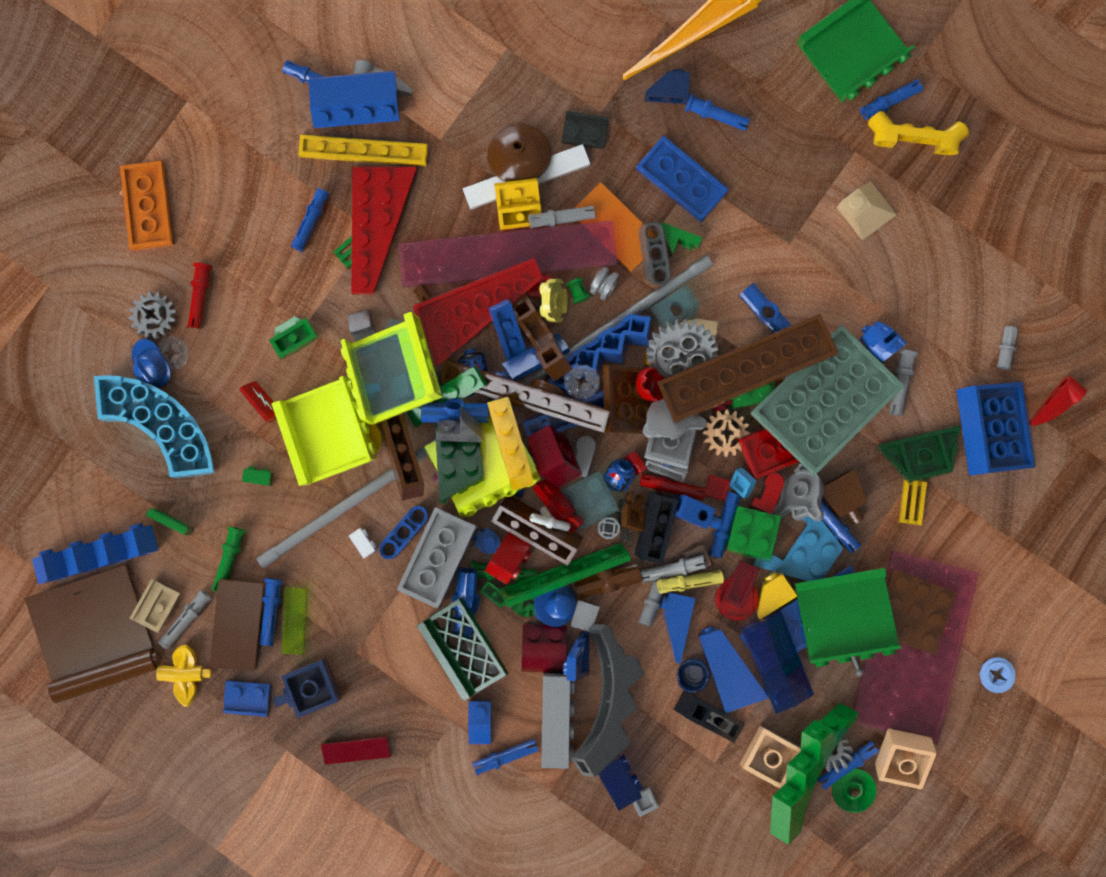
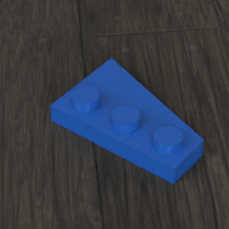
[563,631,590,681]

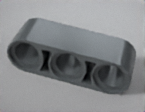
[639,222,670,285]

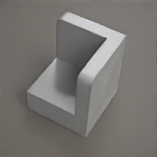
[571,600,599,632]

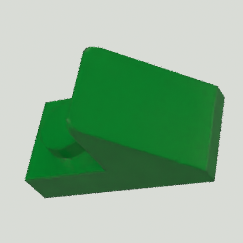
[661,222,702,257]

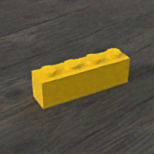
[487,397,534,491]

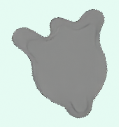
[643,399,706,440]
[772,463,824,522]

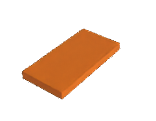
[120,160,174,251]
[575,182,656,273]

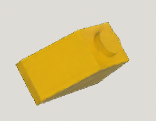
[756,571,797,620]

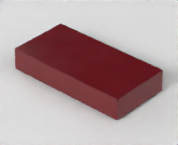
[722,559,760,609]

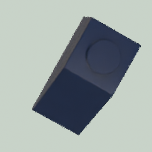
[644,69,690,104]

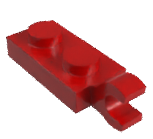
[532,478,584,533]

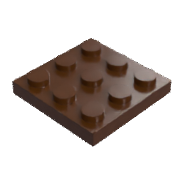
[603,366,655,434]
[887,569,957,655]

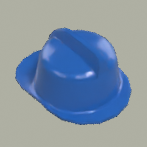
[132,339,171,387]

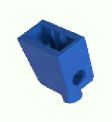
[674,494,722,529]

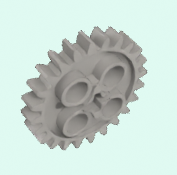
[646,319,718,379]

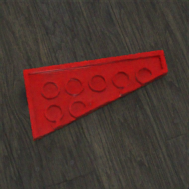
[351,167,417,295]
[413,258,543,367]

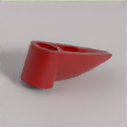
[1029,376,1087,426]

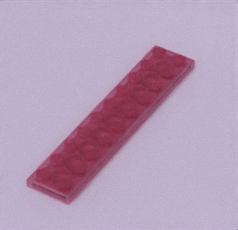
[398,221,617,288]

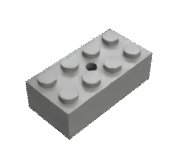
[541,673,575,769]

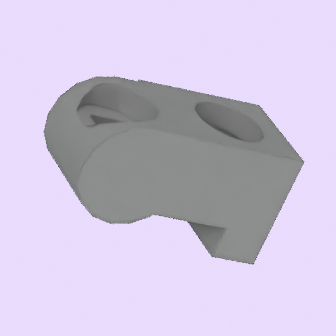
[576,436,595,479]

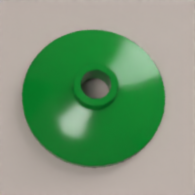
[832,769,877,813]

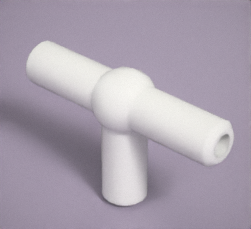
[530,507,570,531]

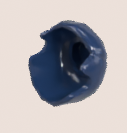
[677,658,710,693]

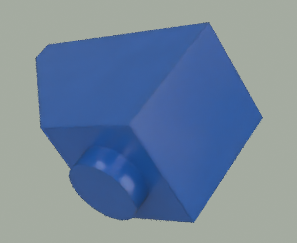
[468,699,492,744]

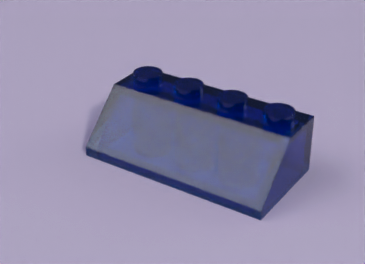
[739,611,814,714]

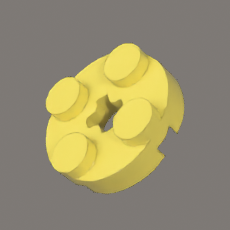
[540,279,568,322]

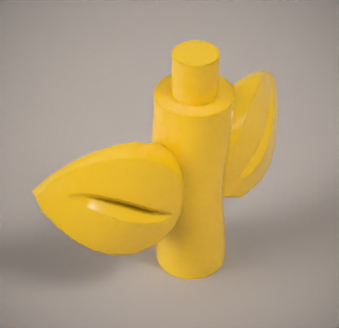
[156,645,212,707]

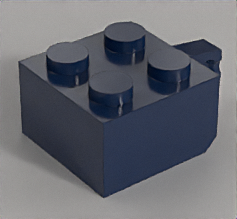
[273,658,342,718]

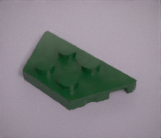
[435,424,484,504]
[877,425,961,483]

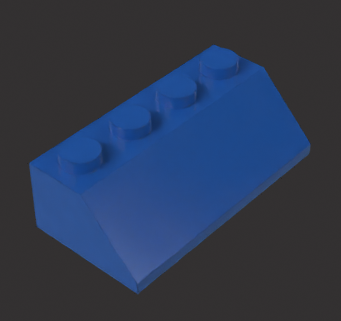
[309,71,400,128]

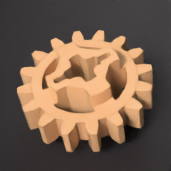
[702,410,750,457]

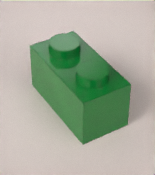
[242,466,273,486]
[480,581,505,608]

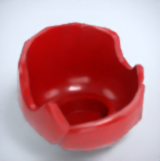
[636,367,665,401]

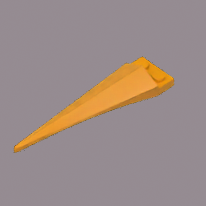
[622,0,762,80]

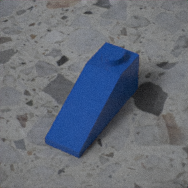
[660,592,695,664]

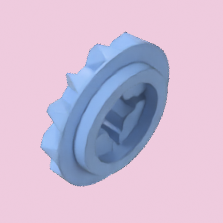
[979,657,1015,693]

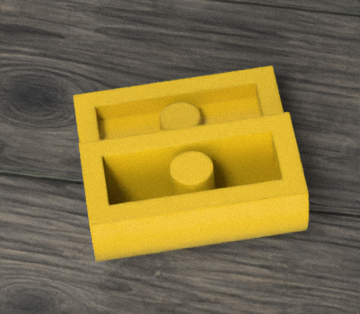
[494,178,542,230]

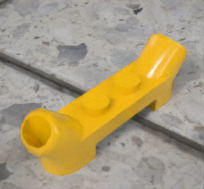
[868,111,969,155]

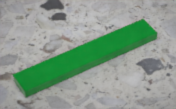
[500,542,631,608]

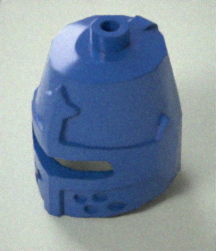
[860,321,907,363]

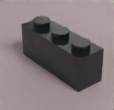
[634,491,679,564]

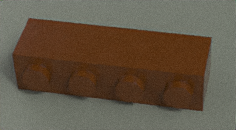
[379,411,425,501]
[491,496,583,566]

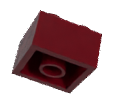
[527,425,583,487]

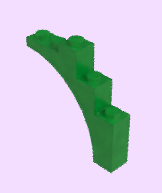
[770,703,859,845]

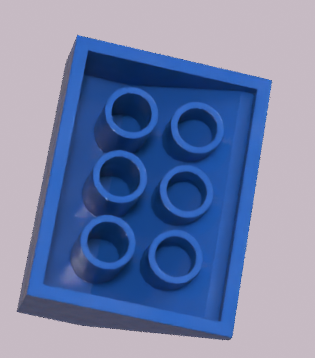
[956,382,1035,476]

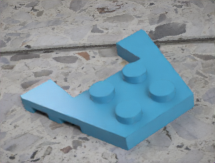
[752,511,843,581]

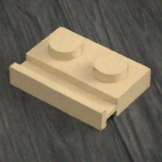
[129,579,181,633]

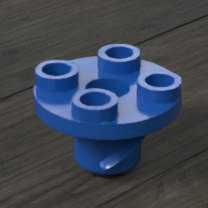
[534,586,576,627]

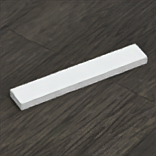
[463,144,590,210]

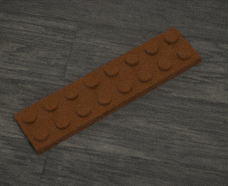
[657,314,839,424]

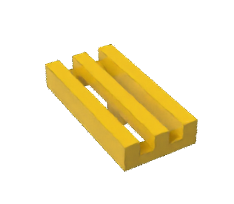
[898,479,927,526]

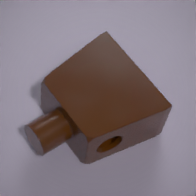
[822,469,867,525]

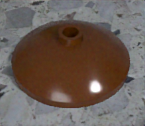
[487,124,552,182]

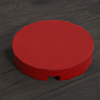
[715,578,759,621]

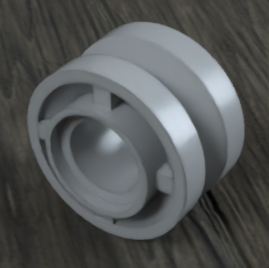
[590,266,620,301]

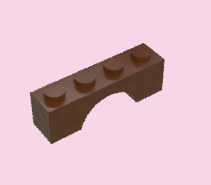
[512,296,573,381]

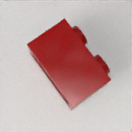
[485,532,532,585]

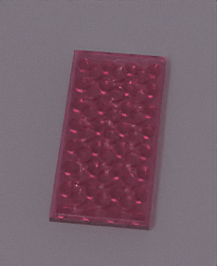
[853,550,979,745]

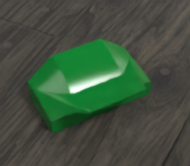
[269,316,318,359]

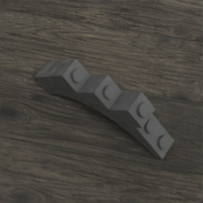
[571,624,644,777]

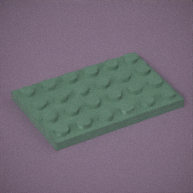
[750,325,904,476]

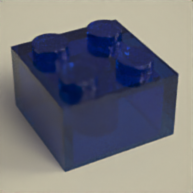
[598,754,643,811]

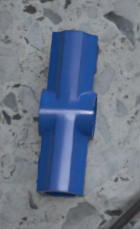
[739,283,792,333]
[421,398,488,423]
[451,567,480,636]

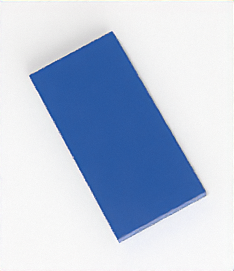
[636,135,729,223]

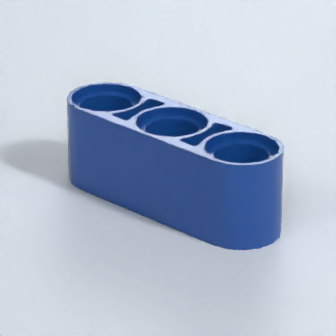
[379,506,430,559]

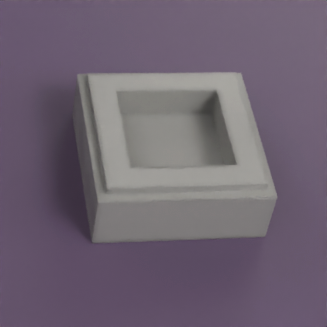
[630,786,659,817]

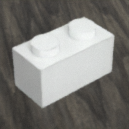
[349,528,377,558]

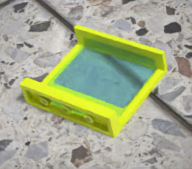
[341,312,442,425]

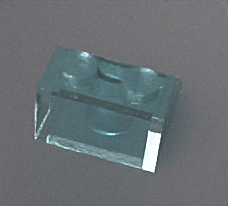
[561,471,619,530]

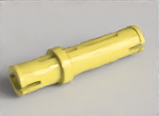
[657,570,724,594]

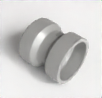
[597,517,620,539]

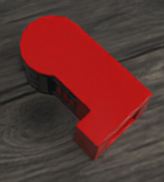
[749,473,784,514]

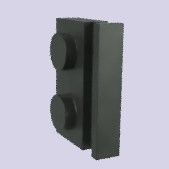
[562,111,608,150]

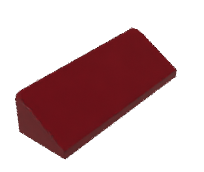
[321,735,391,765]

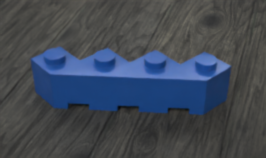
[549,314,653,398]
[32,523,159,585]

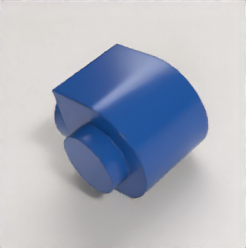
[473,528,501,554]

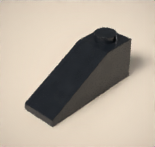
[673,691,745,743]

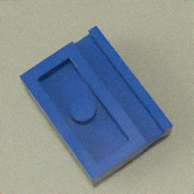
[223,680,271,717]

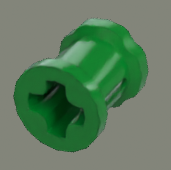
[565,277,591,305]

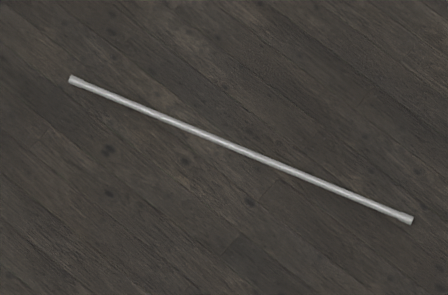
[256,255,713,568]

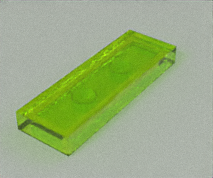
[281,588,307,655]

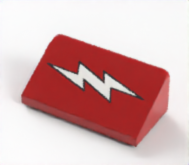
[239,381,277,423]

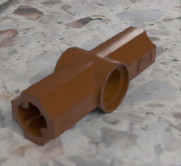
[574,563,642,599]

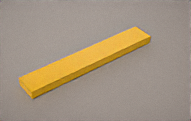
[298,135,428,167]

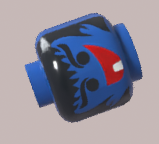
[458,349,488,372]
[604,459,636,492]

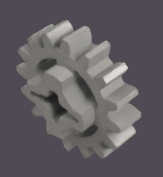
[128,292,178,339]

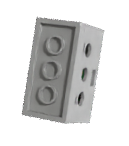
[397,507,479,609]

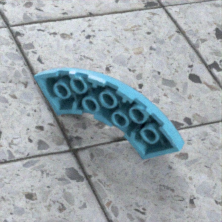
[94,375,215,478]

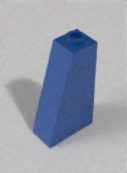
[697,626,768,713]

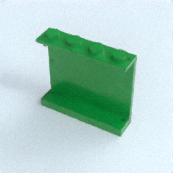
[797,0,915,103]
[795,568,901,667]

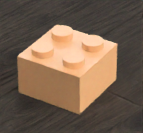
[740,725,801,789]
[875,728,937,789]

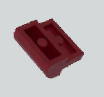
[521,624,567,673]

